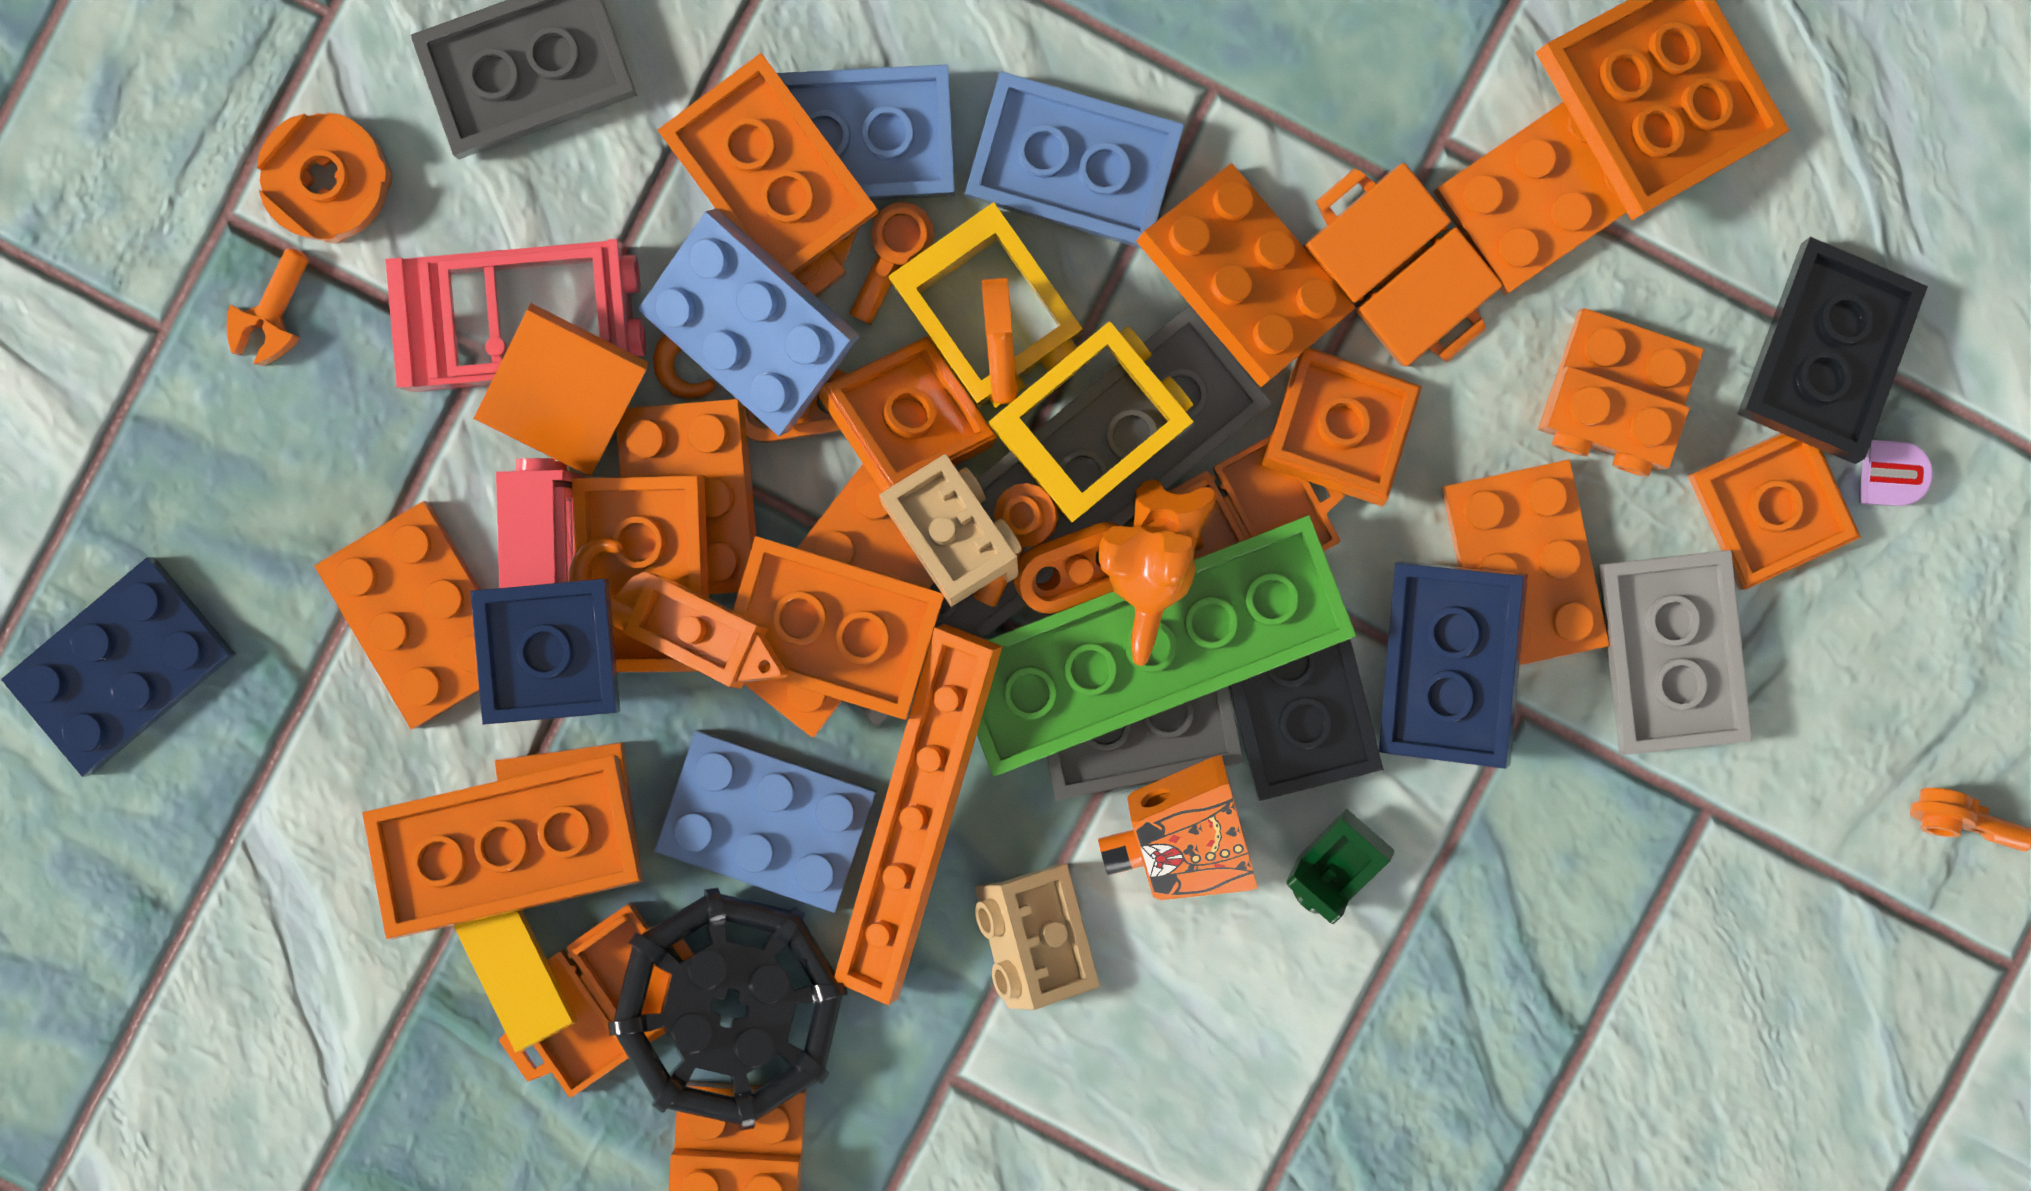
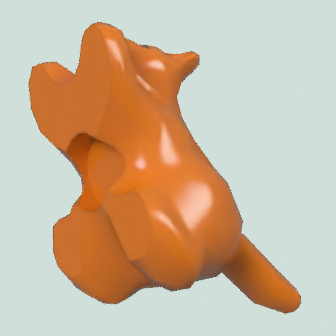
[1099,479,1217,666]

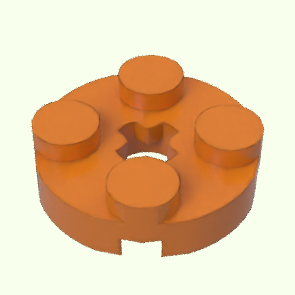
[257,112,392,244]

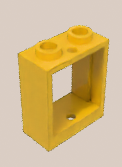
[888,202,1083,408]
[989,321,1194,524]

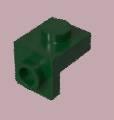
[1286,808,1395,924]

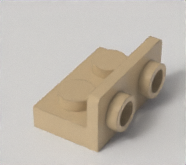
[879,454,1022,607]
[975,864,1100,1010]

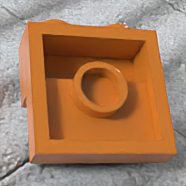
[1537,308,1704,477]
[669,1081,807,1191]

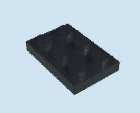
[1737,236,1928,464]
[1229,584,1384,801]

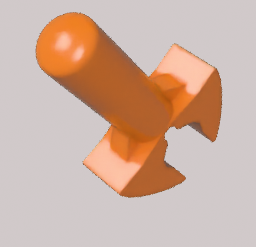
[227,248,309,366]
[982,277,1018,404]

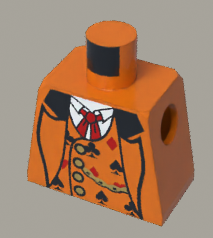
[1098,754,1258,900]

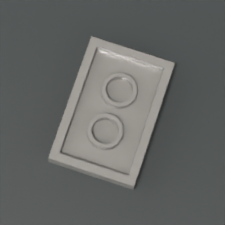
[1598,550,1752,755]

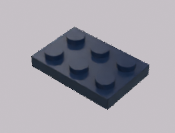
[1,557,236,777]
[1379,561,1528,769]

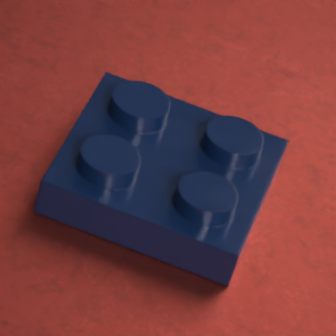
[470,579,620,725]

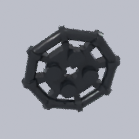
[608,887,848,1131]

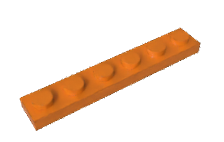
[834,624,1003,1006]

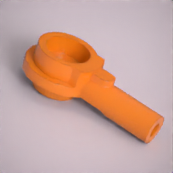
[849,202,934,325]
[973,483,1058,607]
[1910,788,2031,852]

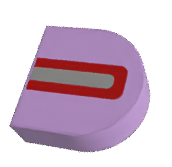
[1859,440,1933,506]

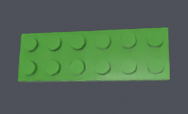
[977,515,1356,777]

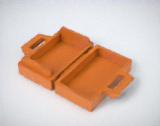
[1303,163,1503,366]
[1168,435,1345,560]
[499,902,694,1097]

